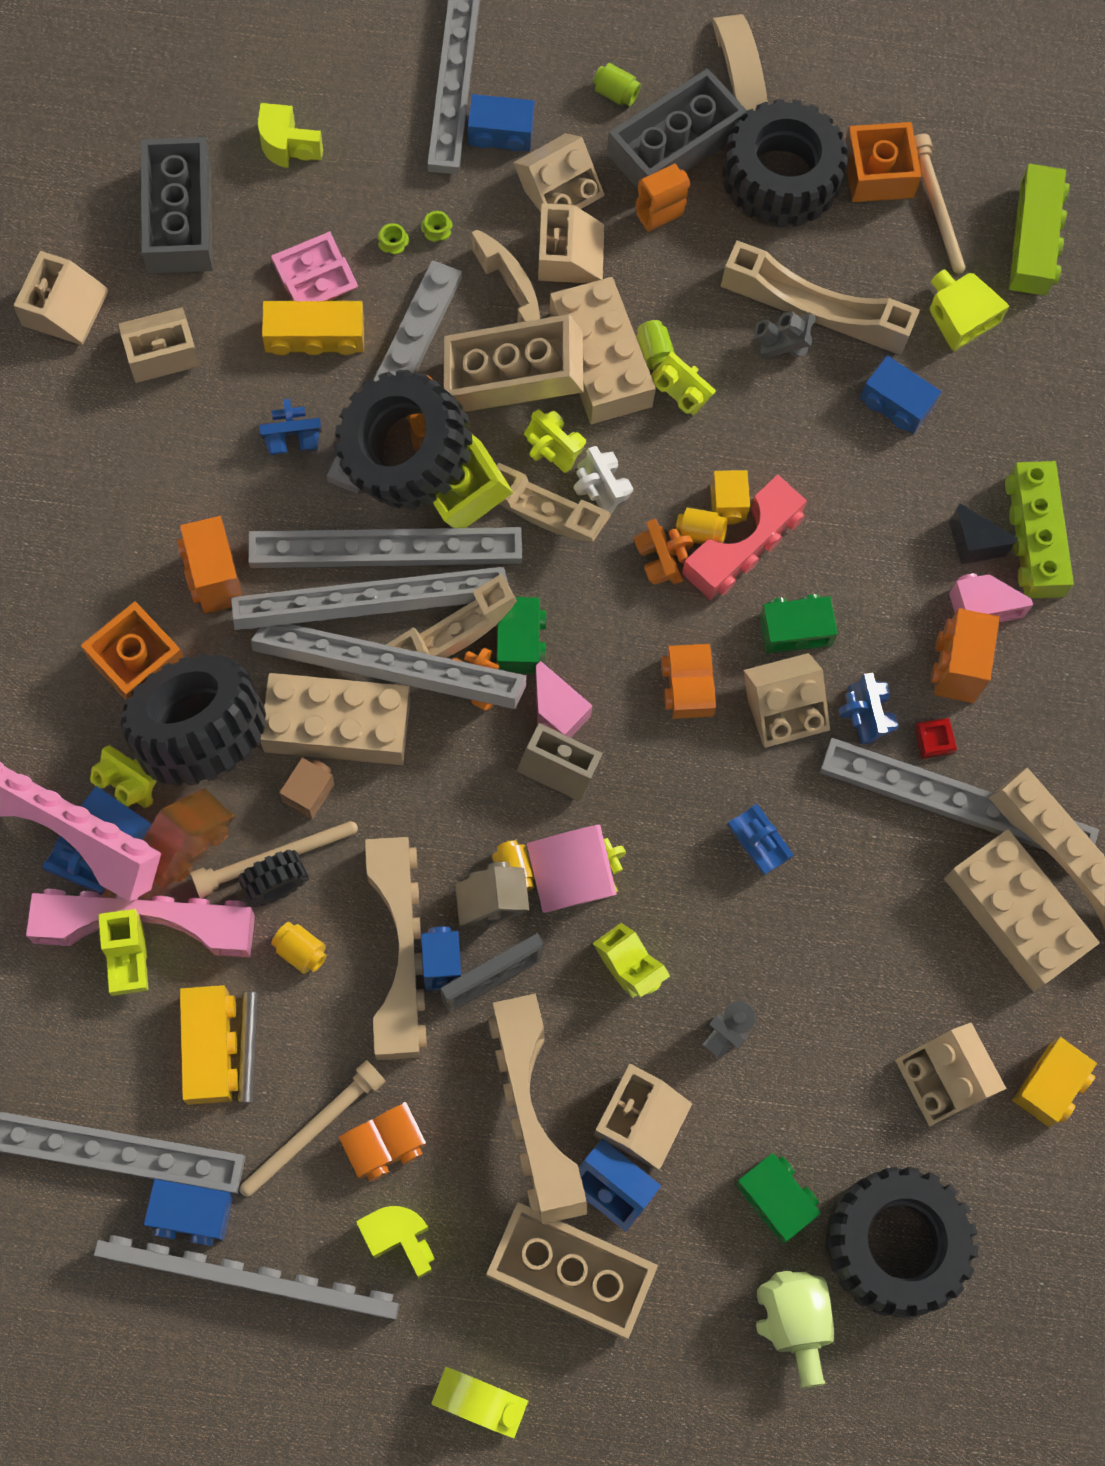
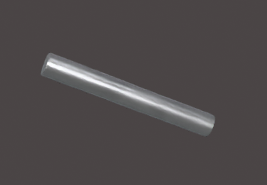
[238,992,258,1104]

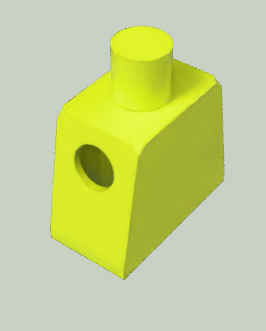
[930,270,1009,352]

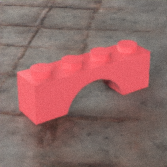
[682,475,807,601]

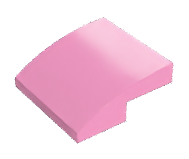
[271,231,358,301]
[527,825,617,913]

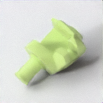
[756,1271,834,1388]

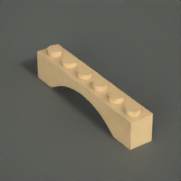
[721,240,920,355]
[988,767,1105,930]
[365,837,427,1061]
[488,993,587,1224]

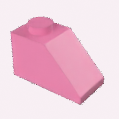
[949,573,1033,622]
[535,661,593,738]

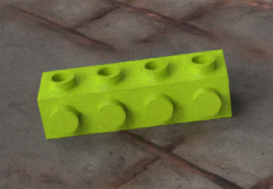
[1009,163,1070,296]
[1005,461,1074,598]

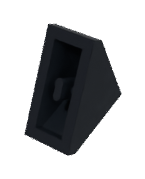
[949,503,1018,564]

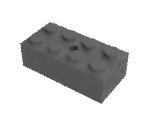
[606,68,747,189]
[141,137,213,274]

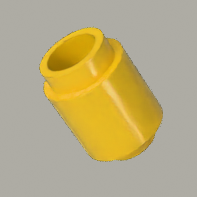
[676,508,727,544]
[492,840,535,892]
[271,922,327,974]

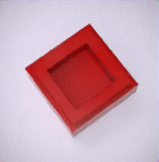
[914,718,957,759]

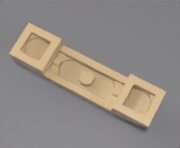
[712,14,768,111]
[472,230,540,323]
[497,463,611,542]
[386,573,517,658]

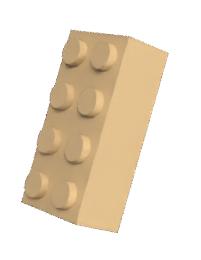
[549,277,656,424]
[444,314,583,412]
[260,673,411,765]
[944,829,1100,992]
[486,1202,658,1340]

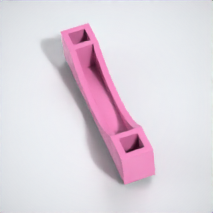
[0,762,161,902]
[26,889,255,958]

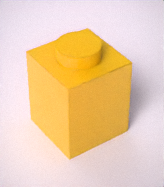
[710,470,750,525]

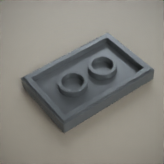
[440,933,544,1013]

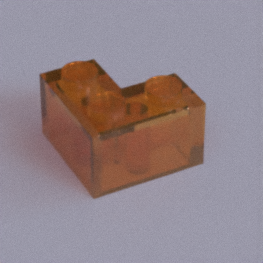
[143,788,235,888]

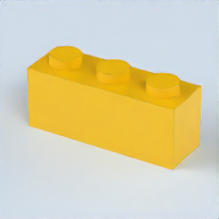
[262,301,364,355]
[180,985,238,1105]

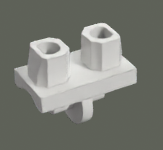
[573,446,633,514]

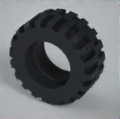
[722,99,848,227]
[335,370,472,509]
[120,654,266,786]
[826,1167,978,1317]

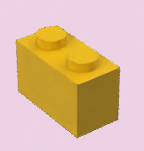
[1012,1037,1097,1127]

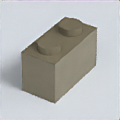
[517,723,603,801]
[455,862,529,928]

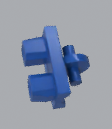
[259,398,322,455]
[839,674,898,744]
[727,804,794,876]
[42,836,106,895]

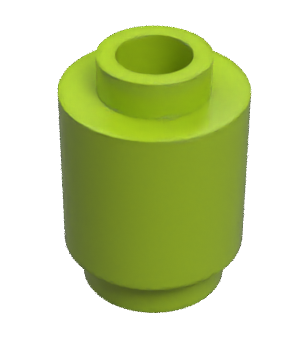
[593,63,641,107]
[636,320,675,371]

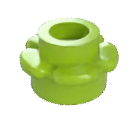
[421,211,453,242]
[377,223,409,255]

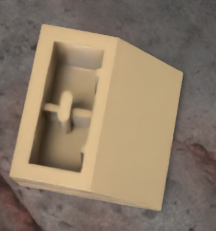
[513,133,605,212]
[538,203,604,283]
[13,251,108,346]
[119,307,200,383]
[744,653,830,748]
[895,1023,1006,1126]
[593,1064,692,1171]

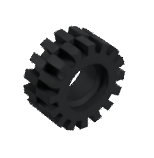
[237,850,309,907]

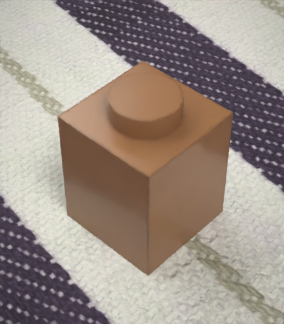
[279,758,335,820]

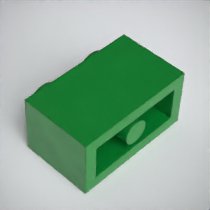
[759,594,838,654]
[497,597,546,674]
[734,1153,821,1244]

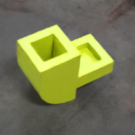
[258,103,323,168]
[99,909,149,996]
[593,923,670,998]
[356,1206,435,1278]
[431,1367,528,1438]

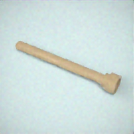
[914,134,965,274]
[190,821,358,899]
[240,1060,386,1197]

